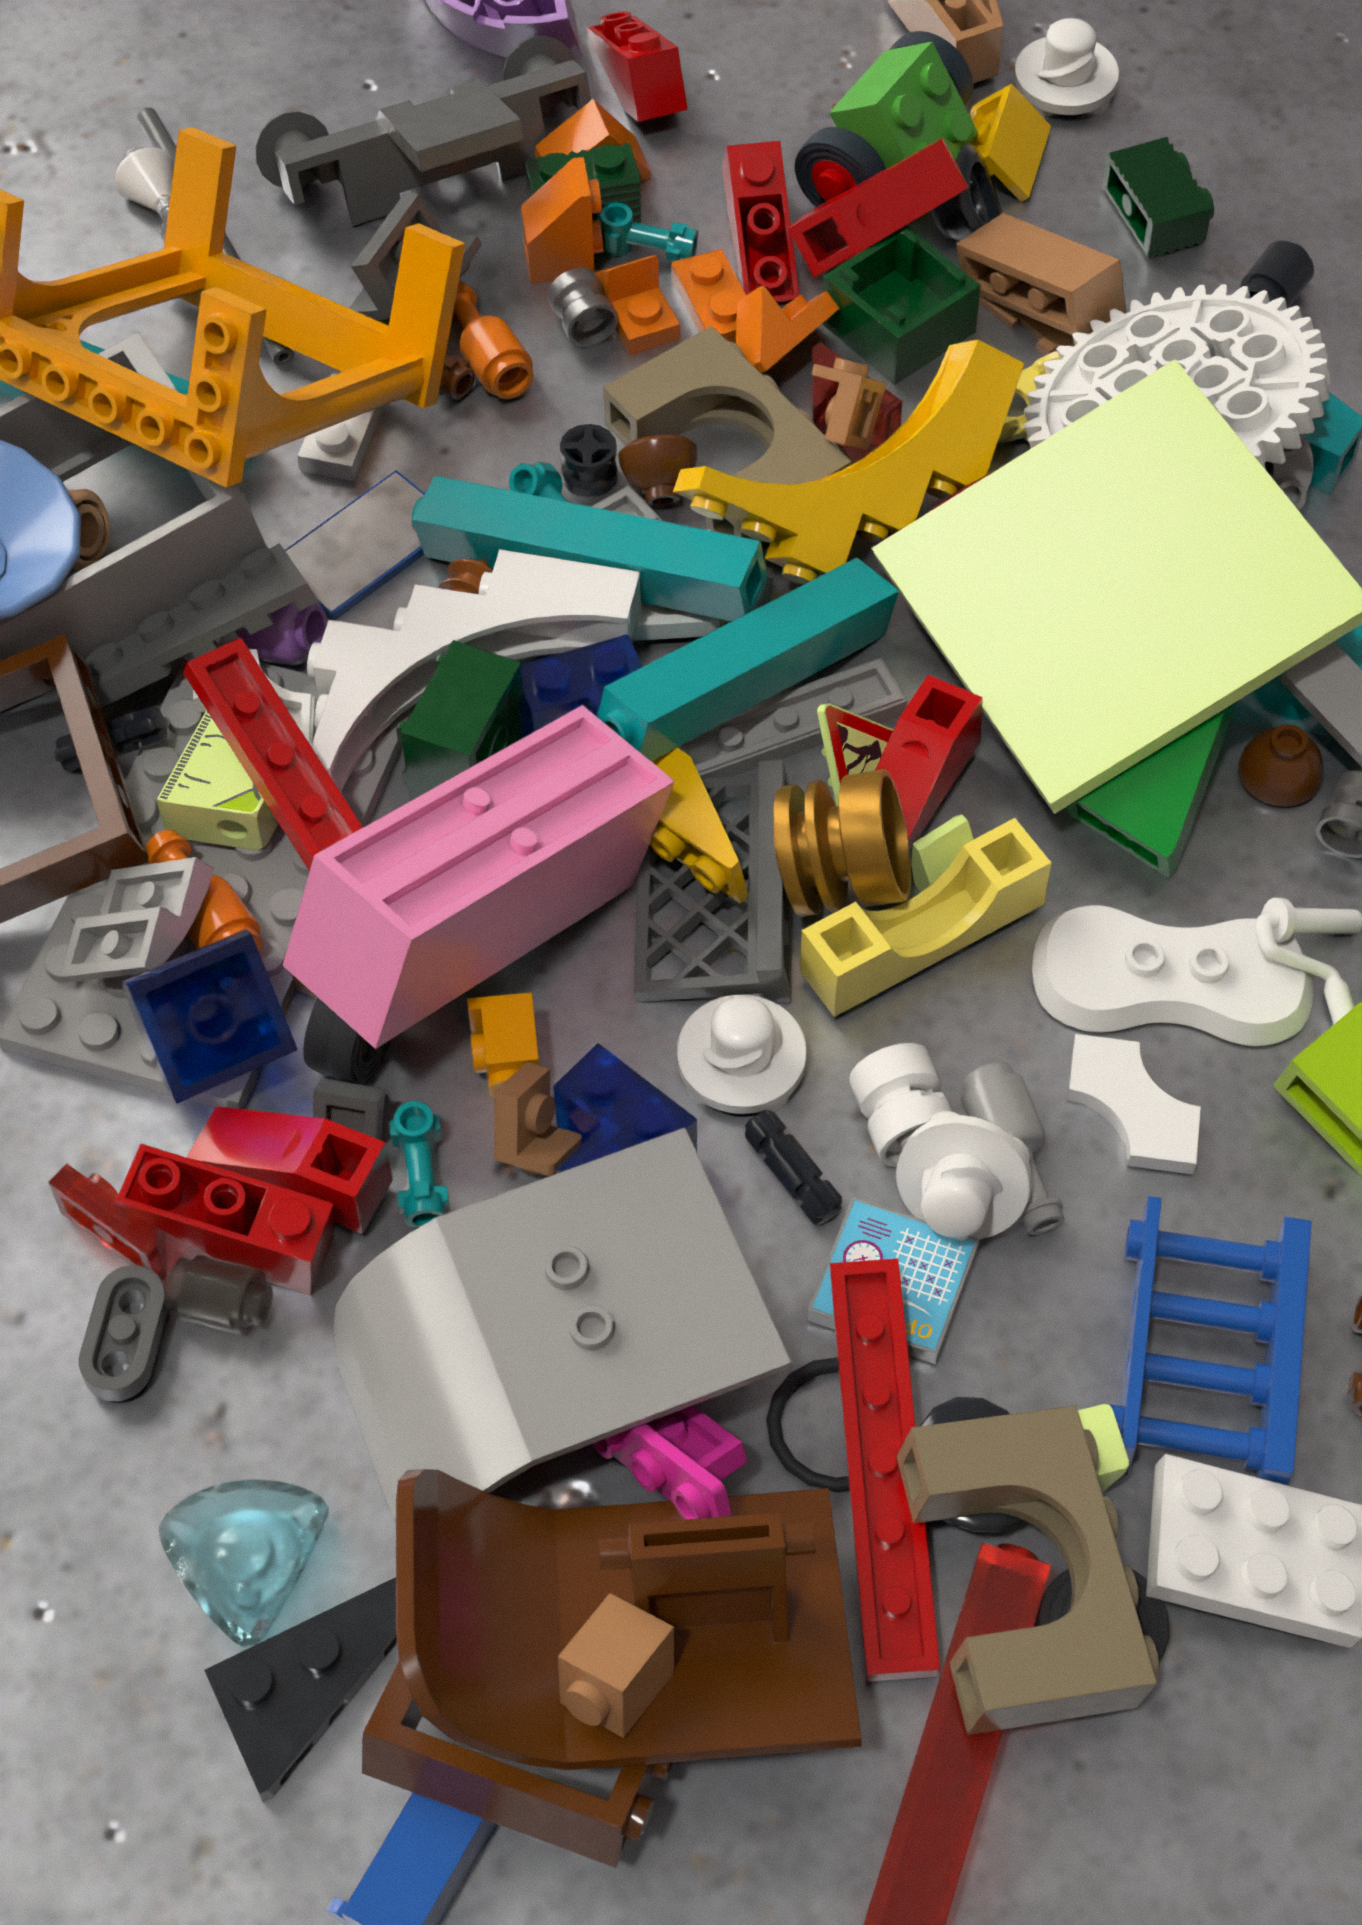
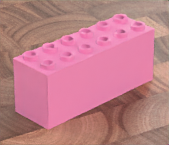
[282,705,674,1049]

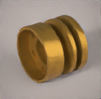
[774,769,911,917]

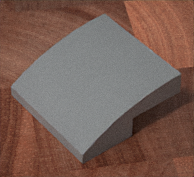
[60,857,214,982]

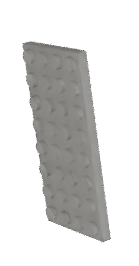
[0,660,416,1109]

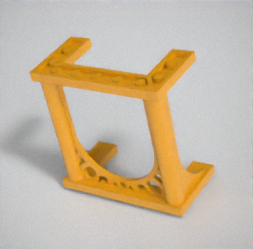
[0,127,466,488]

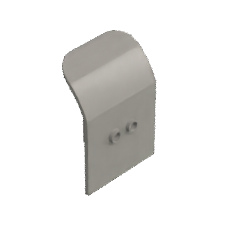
[333,1128,792,1522]

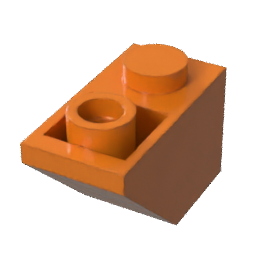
[521,157,603,284]

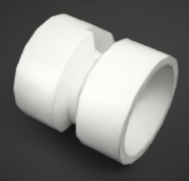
[849,1043,953,1167]

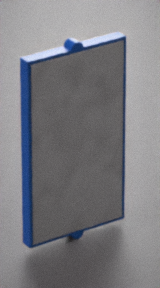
[285,470,426,620]

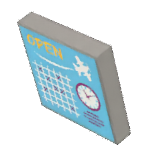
[807,1197,980,1365]

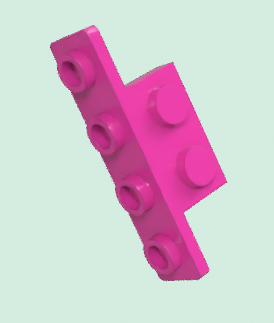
[592,1405,747,1520]

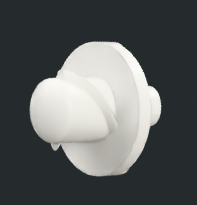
[1014,18,1119,117]
[677,995,806,1114]
[896,1111,1032,1241]

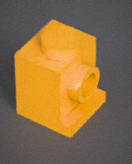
[467,992,539,1097]

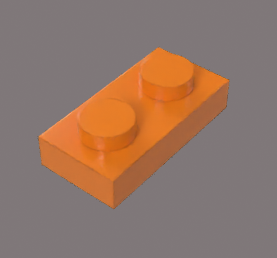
[671,249,746,343]

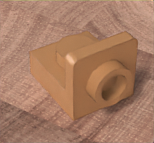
[811,357,886,450]
[494,1062,582,1176]

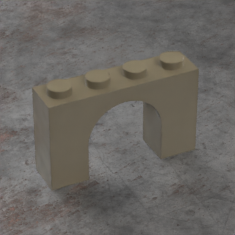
[603,326,852,551]
[896,1405,1159,1735]

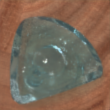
[159,1479,329,1647]

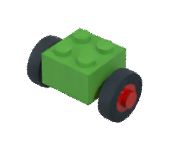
[794,31,978,207]

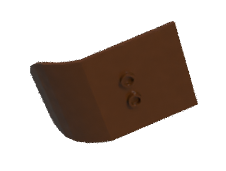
[396,1469,862,1771]

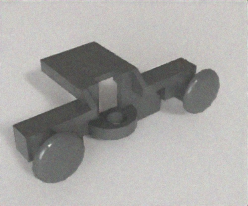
[255,36,591,226]

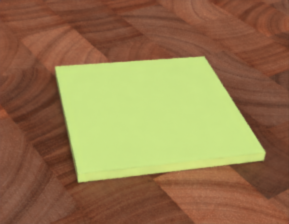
[871,359,1362,814]

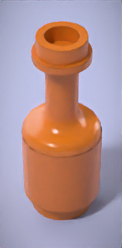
[452,281,534,399]
[145,829,262,972]

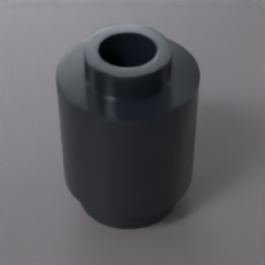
[1240,240,1314,309]

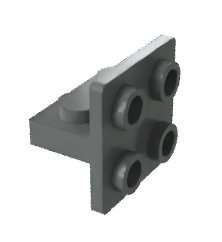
[349,193,482,321]

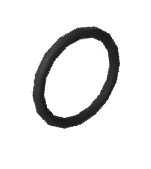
[766,1357,849,1492]

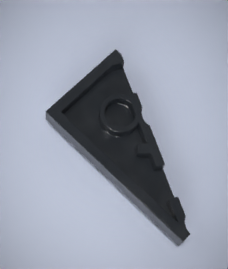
[204,1577,396,1802]

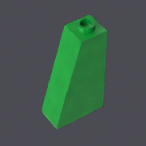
[1067,701,1238,879]

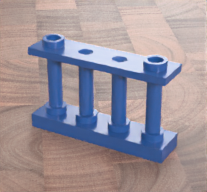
[1110,1196,1312,1486]

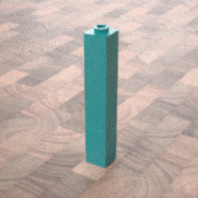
[412,475,768,621]
[597,558,899,761]

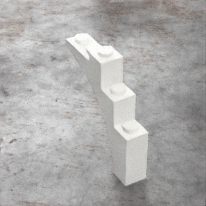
[307,550,641,792]

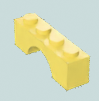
[800,818,1052,1017]

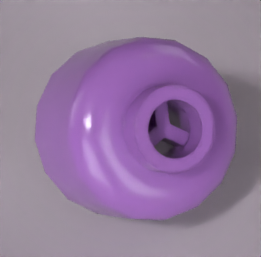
[235,602,327,665]

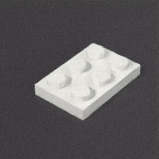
[1146,1454,1362,1648]

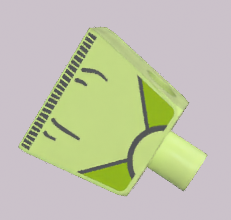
[157,710,278,850]

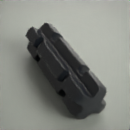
[54,706,169,772]
[745,1110,842,1225]

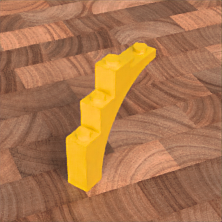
[673,340,1025,585]

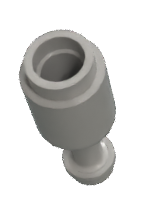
[961,1062,1065,1235]

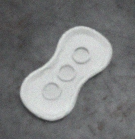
[1032,905,1314,1046]

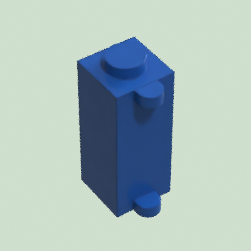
[326,1793,497,1925]

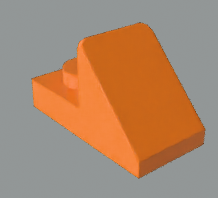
[594,255,680,355]
[736,286,840,374]

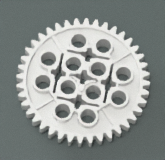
[1024,284,1331,470]

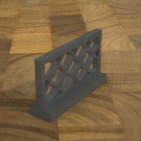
[634,759,792,1004]

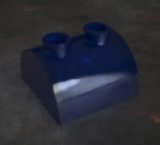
[122,928,298,1104]

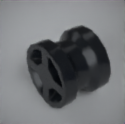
[560,424,618,498]

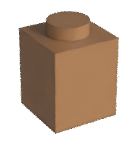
[558,1593,674,1738]

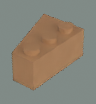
[887,0,1003,83]
[956,213,1127,356]

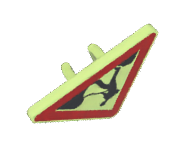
[817,703,894,806]

